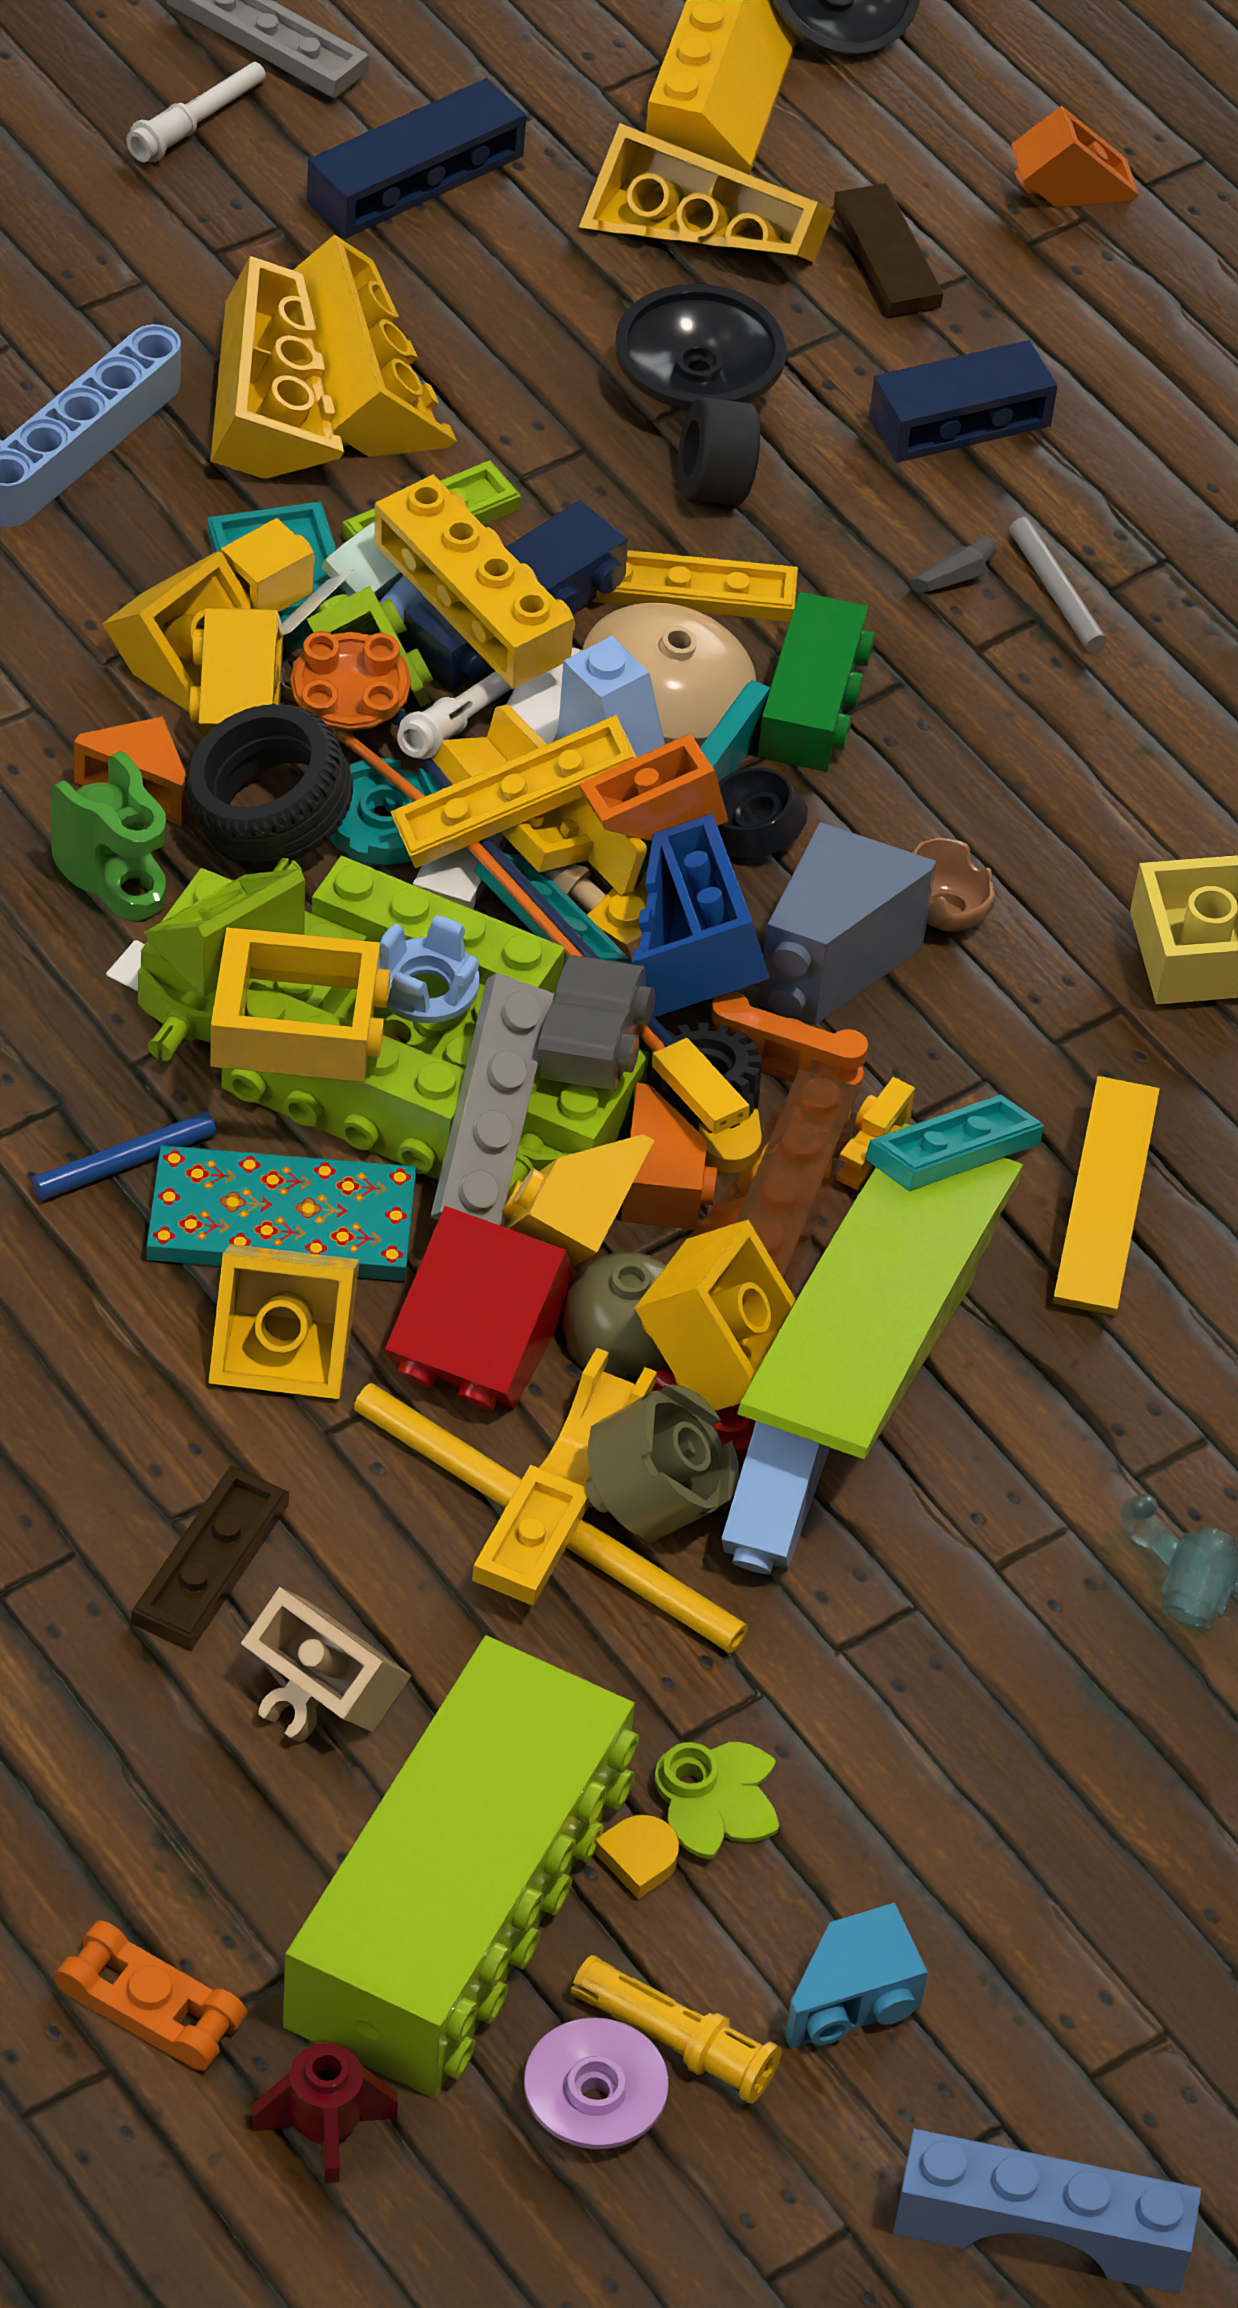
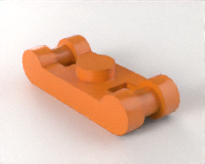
[709,991,868,1098]
[53,1920,248,2071]

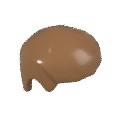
[912,838,996,932]

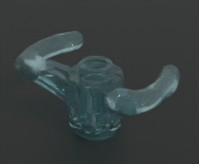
[1119,1494,1238,1629]

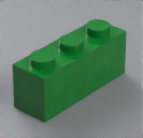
[757,591,875,772]

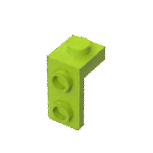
[307,586,433,707]

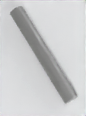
[1009,517,1107,653]

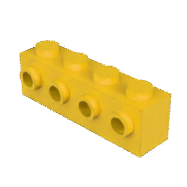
[374,474,575,689]

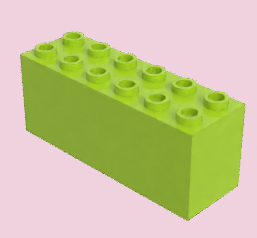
[283,1635,639,2099]

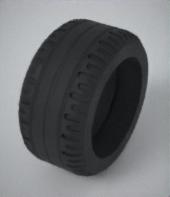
[185,704,353,867]

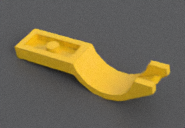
[472,1348,657,1606]

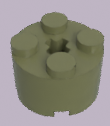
[585,1385,739,1543]

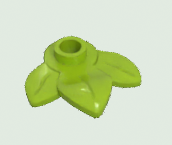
[654,1742,779,1859]

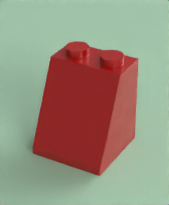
[385,1206,577,1411]

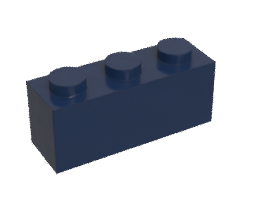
[869,340,1058,463]

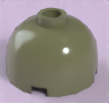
[562,1252,671,1381]

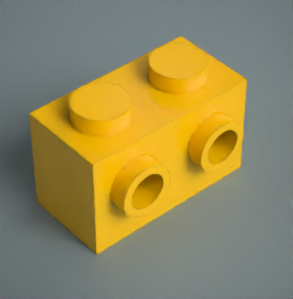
[189,608,284,736]

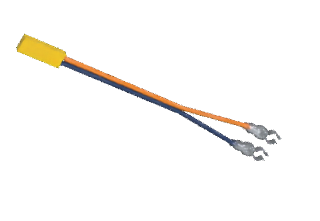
[281,661,750,1134]

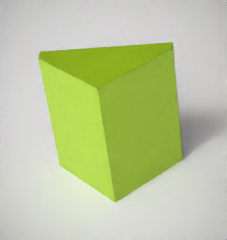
[144,868,305,997]

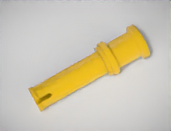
[571,1955,782,2104]

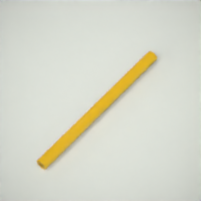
[354,1383,748,1653]

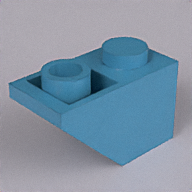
[785,1902,928,2049]

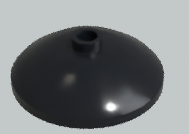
[771,0,920,57]
[615,284,786,410]

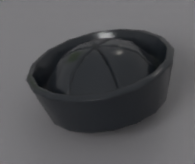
[717,767,808,858]

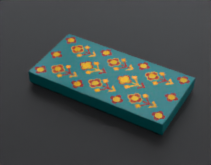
[147,1145,416,1281]

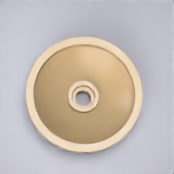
[582,603,756,746]

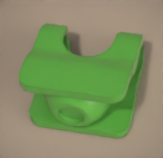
[50,751,166,921]

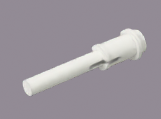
[126,62,266,162]
[397,671,512,759]

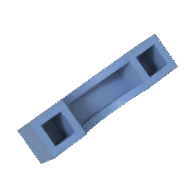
[893,2129,1201,2294]

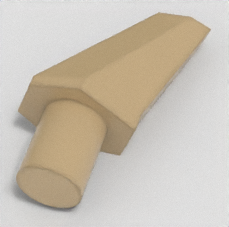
[544,864,606,912]

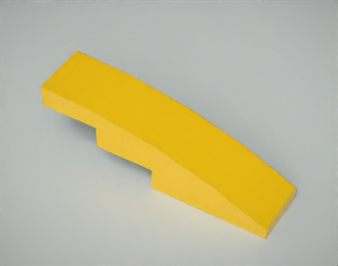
[1053,1076,1160,1316]

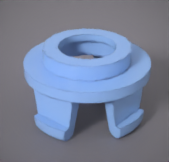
[379,915,479,1023]

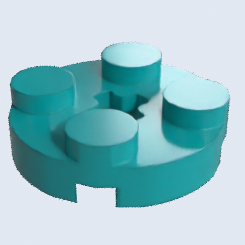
[330,758,441,868]

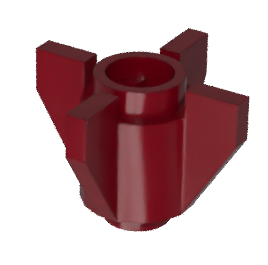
[252,2040,398,2183]

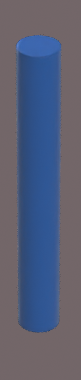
[31,1111,216,1201]

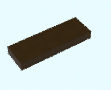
[833,183,943,317]
[131,1465,289,1651]

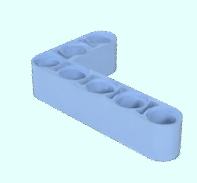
[0,324,181,528]

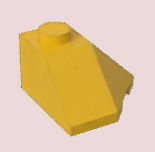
[102,551,251,713]

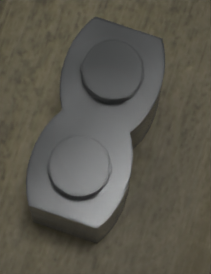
[537,955,655,1090]

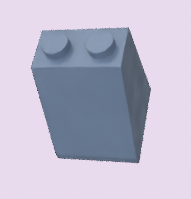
[757,822,936,1025]

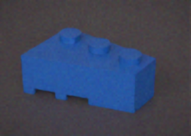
[632,814,770,1017]

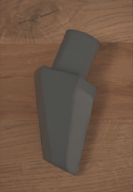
[909,536,997,593]

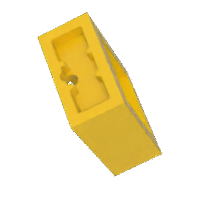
[210,927,391,1082]

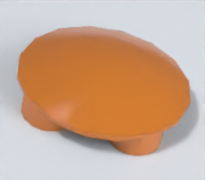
[290,631,411,731]

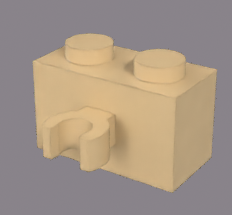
[241,1587,412,1742]

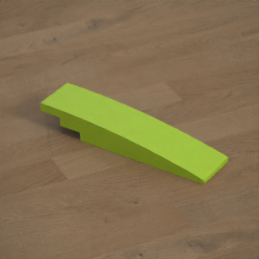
[737,1123,1023,1459]

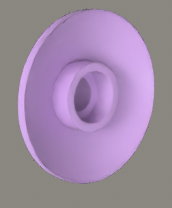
[524,2018,669,2149]

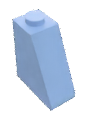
[557,636,665,757]
[721,1421,830,1574]

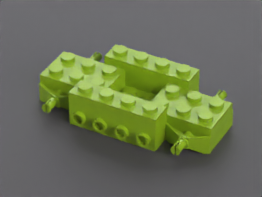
[138,856,649,1191]

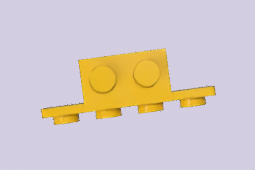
[487,705,647,895]

